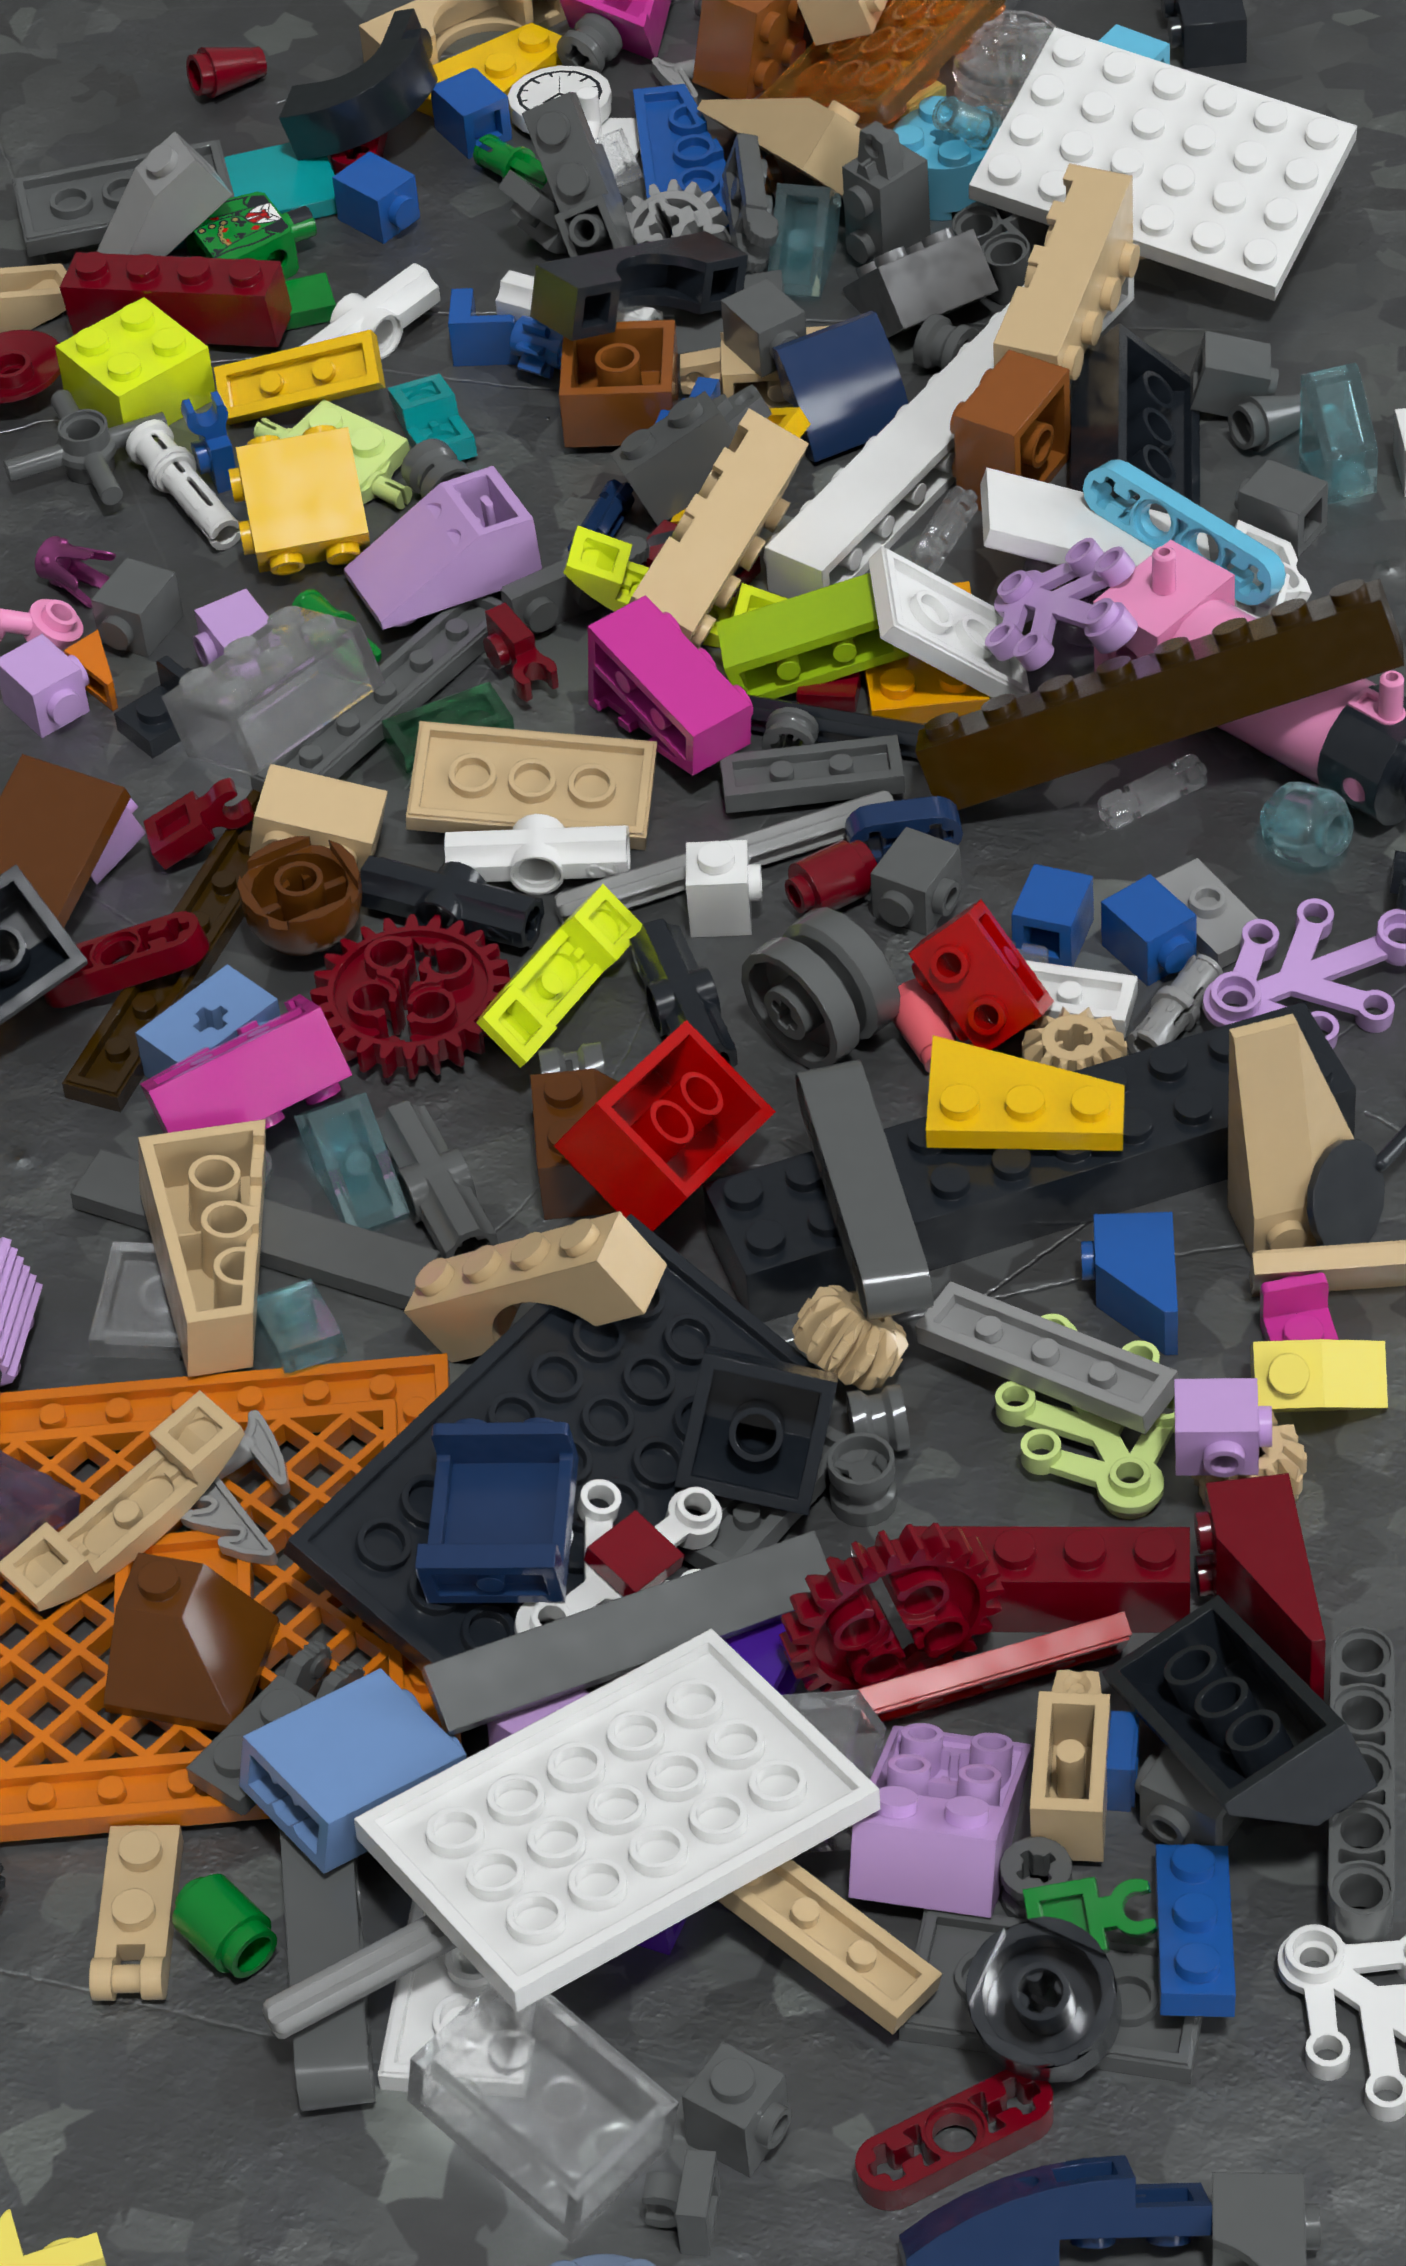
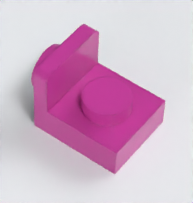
[1260,1272,1339,1341]

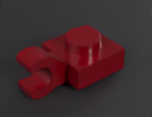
[483,602,559,702]
[143,778,254,870]

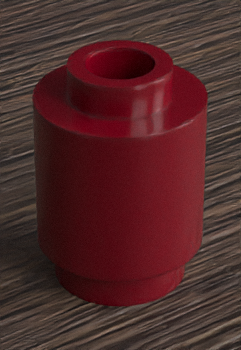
[785,840,877,913]

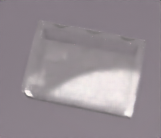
[162,606,385,776]
[407,1984,679,2243]

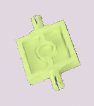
[254,399,412,509]

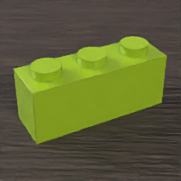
[716,573,909,699]

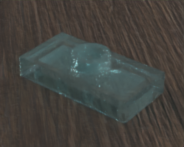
[256,1279,348,1373]

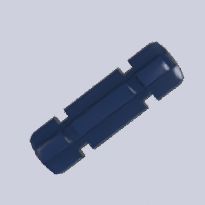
[568,479,635,551]

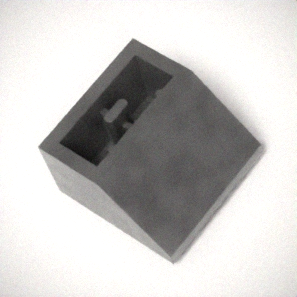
[843,227,998,338]

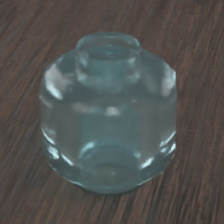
[1260,782,1354,867]

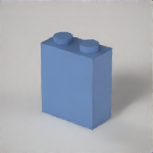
[239,1668,467,1874]

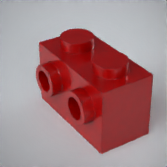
[908,899,1054,1050]

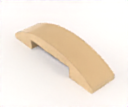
[0,1390,245,1612]

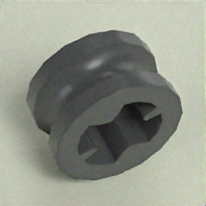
[762,707,819,750]

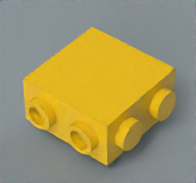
[228,425,370,575]

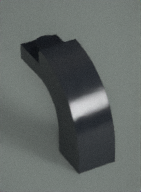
[279,8,438,160]

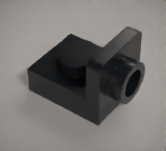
[114,655,208,759]

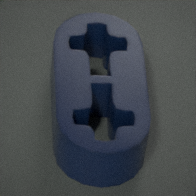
[845,796,963,864]

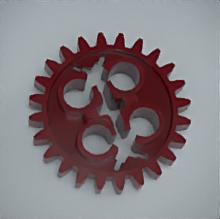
[310,914,511,1079]
[779,1523,1005,1703]

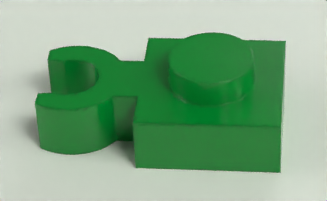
[1022,1876,1158,1953]

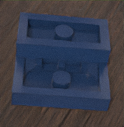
[772,310,909,462]

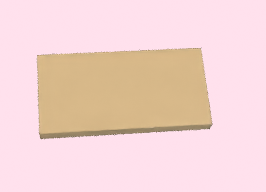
[406,721,657,850]

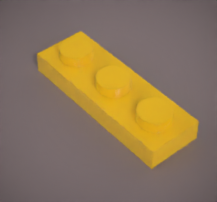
[213,330,386,425]

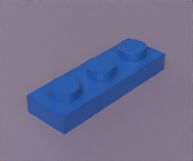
[1155,1844,1236,2017]

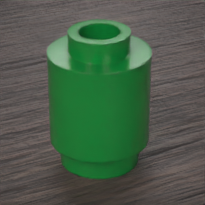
[172,1874,277,1978]

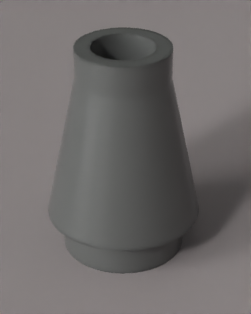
[1228,392,1316,452]

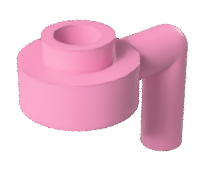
[0,599,83,653]

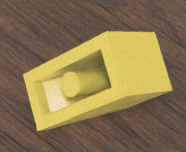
[1250,1339,1388,1413]

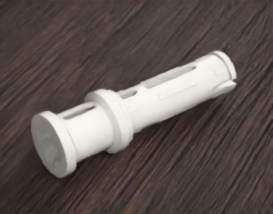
[126,419,241,550]

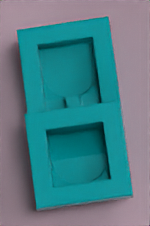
[387,373,478,461]

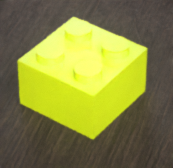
[55,297,216,428]

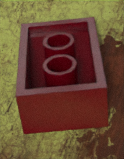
[1194,1473,1326,1701]

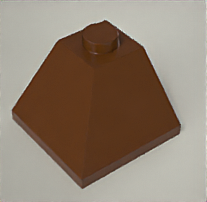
[103,1552,280,1732]

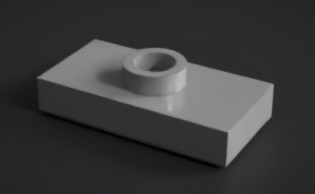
[1156,858,1269,968]

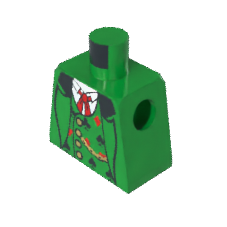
[184,191,317,280]

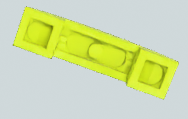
[563,525,788,648]
[476,884,643,1068]

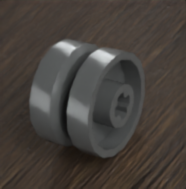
[741,907,900,1069]

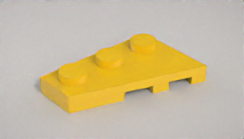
[417,22,562,118]
[926,1035,1125,1151]

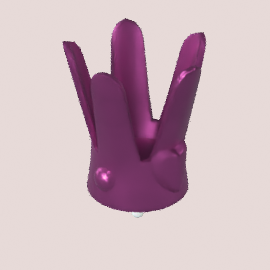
[35,536,116,608]

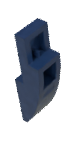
[899,2155,1212,2266]

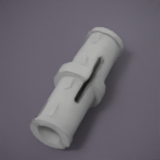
[1127,954,1223,1053]

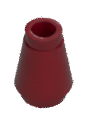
[186,46,267,99]

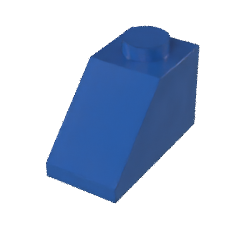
[1081,1212,1178,1355]

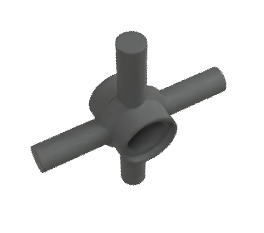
[3,390,168,505]

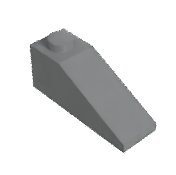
[97,131,232,256]

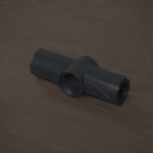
[360,855,545,949]
[629,918,738,1067]

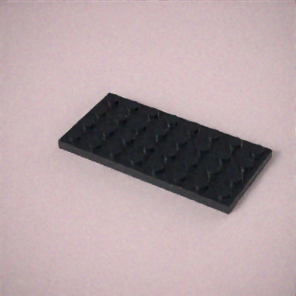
[283,1214,820,1727]

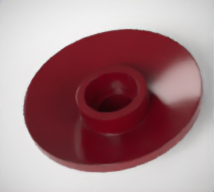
[0,330,61,403]

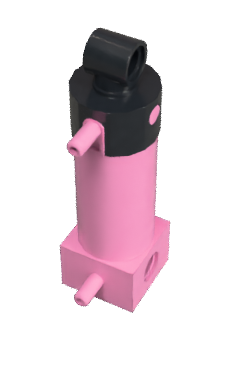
[1093,540,1406,825]

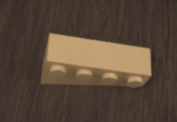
[993,163,1140,380]
[628,408,809,649]
[138,1119,266,1377]

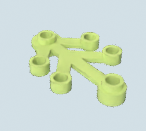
[995,1314,1175,1519]

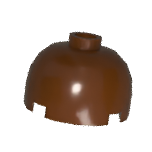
[237,836,362,956]

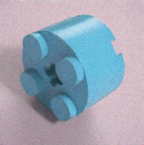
[893,96,998,221]

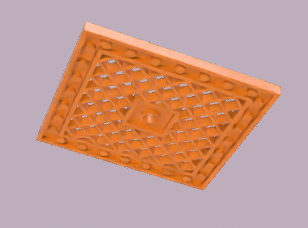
[0,1353,464,1842]

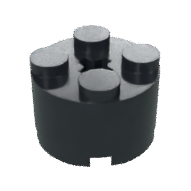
[966,1916,1122,2083]

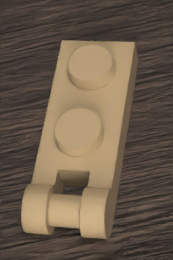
[89,1825,184,2001]

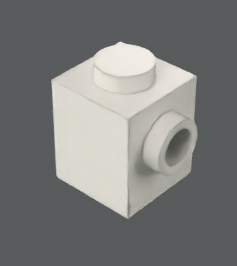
[686,840,763,938]

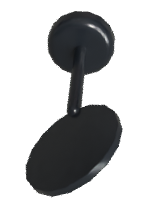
[1306,1124,1406,1246]

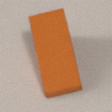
[64,629,118,711]

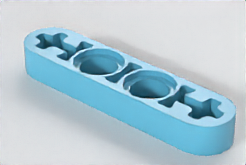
[1083,459,1286,605]

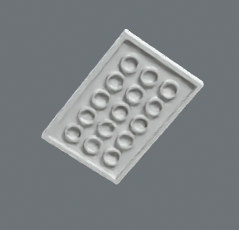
[969,27,1357,301]
[354,1628,880,2012]

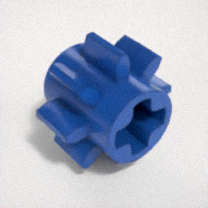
[509,315,563,379]

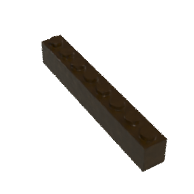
[915,578,1404,810]

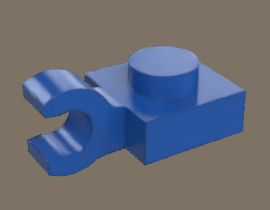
[181,391,236,494]

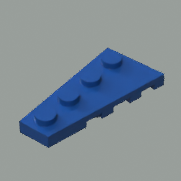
[633,84,729,234]

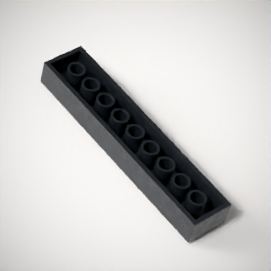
[703,1002,1356,1323]

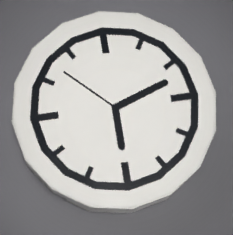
[508,65,612,134]

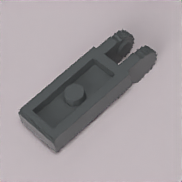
[722,133,779,274]
[501,535,650,636]
[186,1640,365,1816]

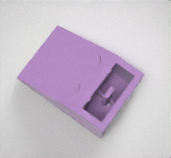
[344,466,542,630]
[848,1723,1032,1918]

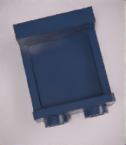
[415,1418,579,1603]

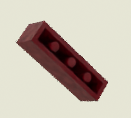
[59,252,292,347]
[913,1526,1190,1633]

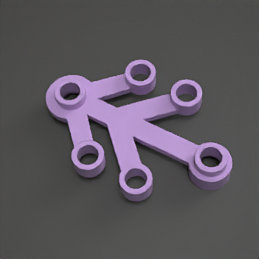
[985,538,1138,671]
[1203,898,1406,1049]

